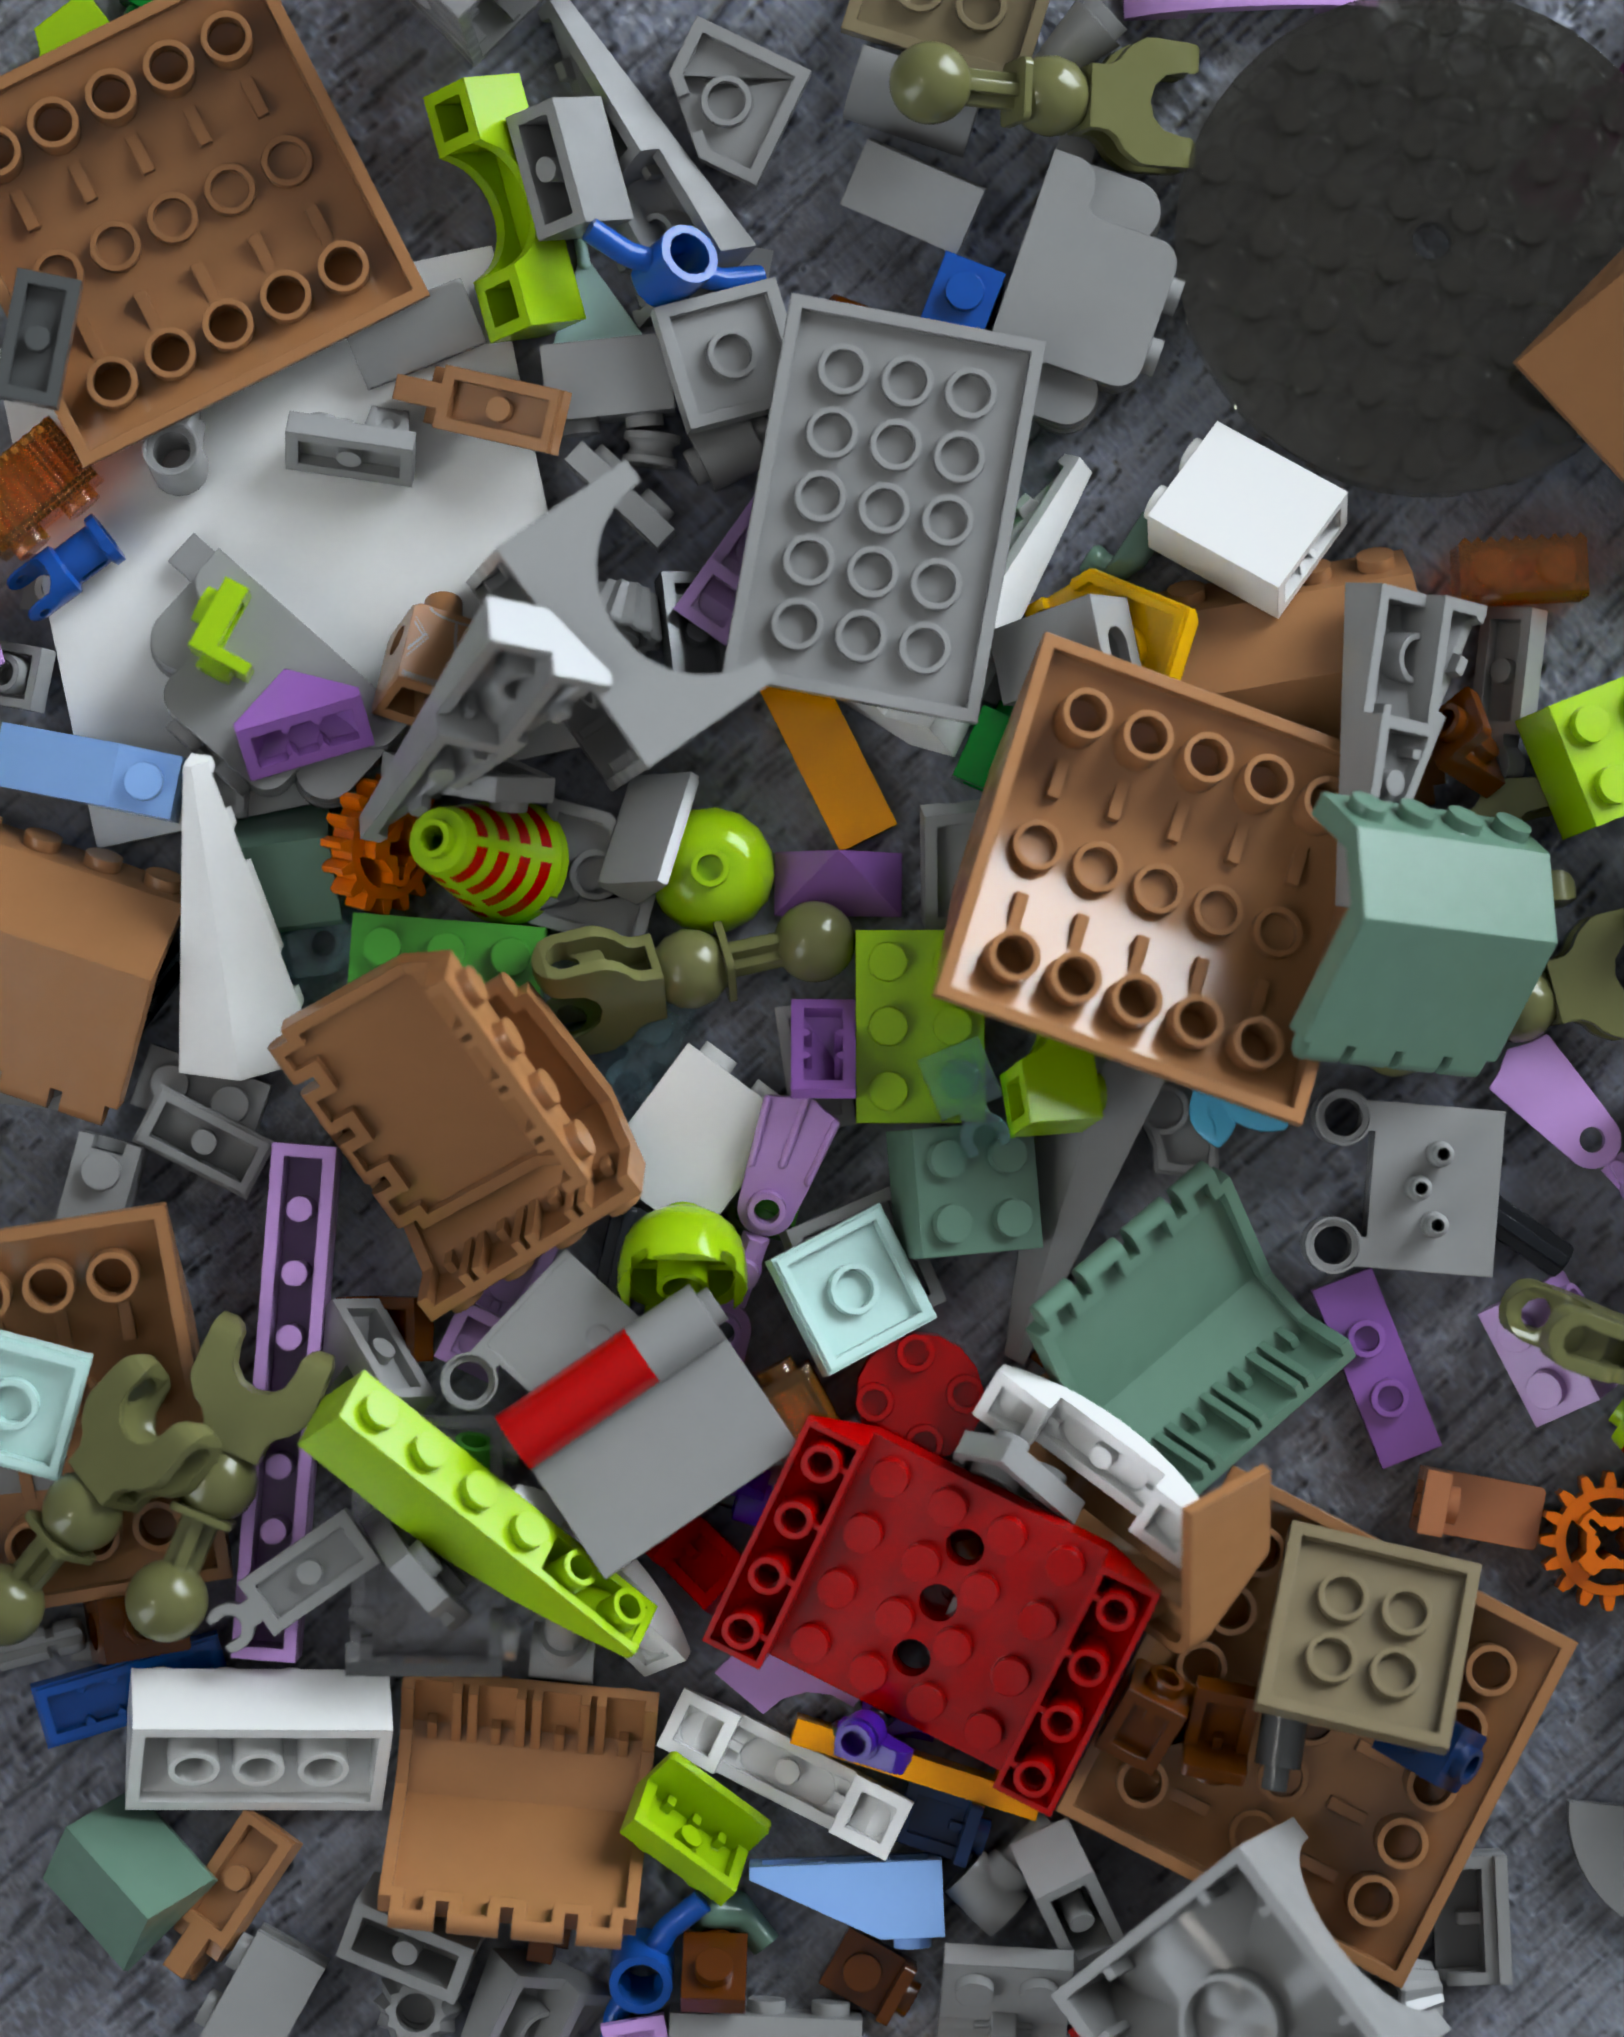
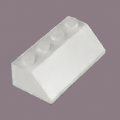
[125,1666,393,1811]

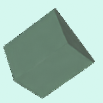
[234,805,344,933]
[42,1793,218,1971]

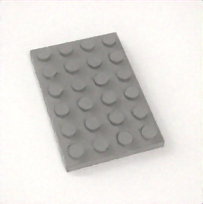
[722,293,1046,725]

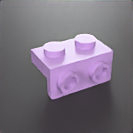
[1477,1270,1618,1428]

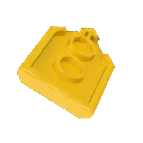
[1024,568,1199,681]

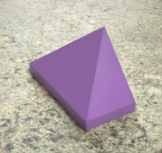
[233,668,375,781]
[774,850,902,917]
[791,999,856,1099]

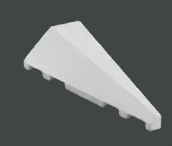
[839,454,1092,757]
[179,753,305,1081]

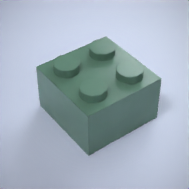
[886,1121,1043,1259]

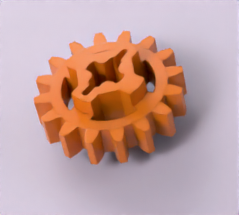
[320,773,435,915]
[1537,1470,1624,1611]

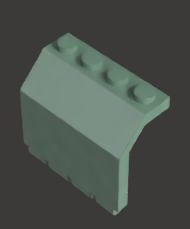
[1289,791,1558,1078]
[1025,1160,1356,1496]

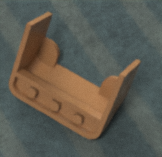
[1028,1373,1271,1654]

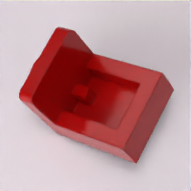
[645,1515,742,1616]

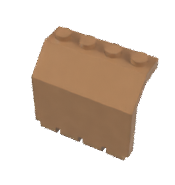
[1156,547,1446,806]
[0,816,181,1126]
[267,950,596,1230]
[319,972,646,1322]
[377,1668,660,1950]

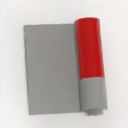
[494,1284,796,1579]

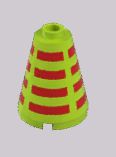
[410,801,569,925]

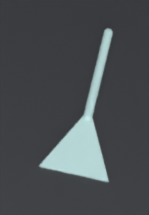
[553,239,642,344]

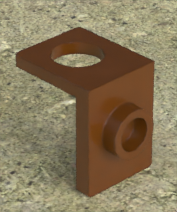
[83,1595,191,1665]

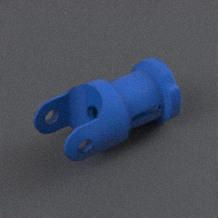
[6,513,126,621]

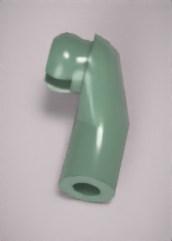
[1079,511,1155,580]
[690,1889,779,1955]

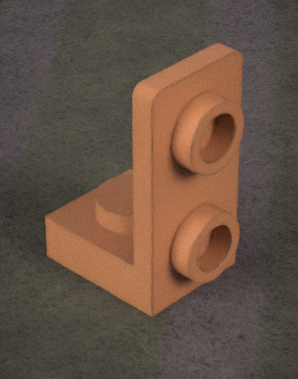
[1409,1465,1546,1550]

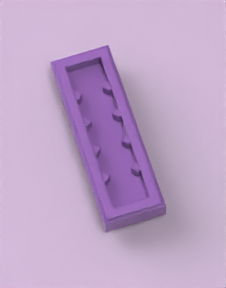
[1310,1268,1442,1469]

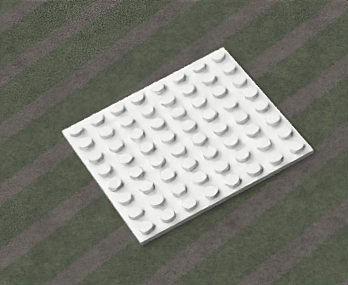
[0,245,581,848]

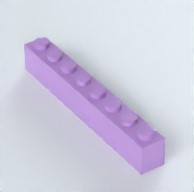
[230,1142,343,1663]

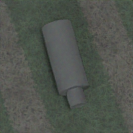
[1254,1713,1308,1792]

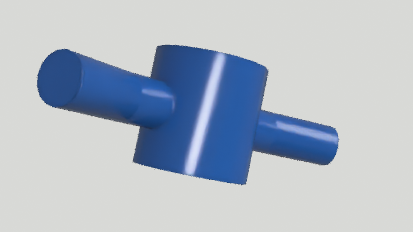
[582,218,766,307]
[600,1891,711,2037]

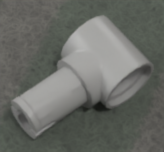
[142,411,209,496]
[528,1619,597,1685]
[943,1812,1053,1937]

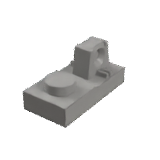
[285,406,416,487]

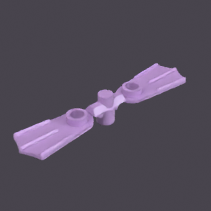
[1489,1034,1624,1199]
[720,1095,840,1363]

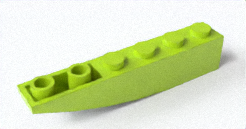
[297,1370,658,1658]

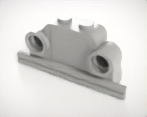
[992,133,1186,435]
[150,533,411,810]

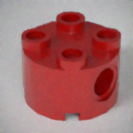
[855,1331,984,1458]

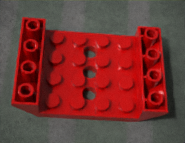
[701,1415,1162,1817]

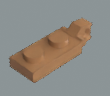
[392,364,572,456]
[163,1810,303,1981]

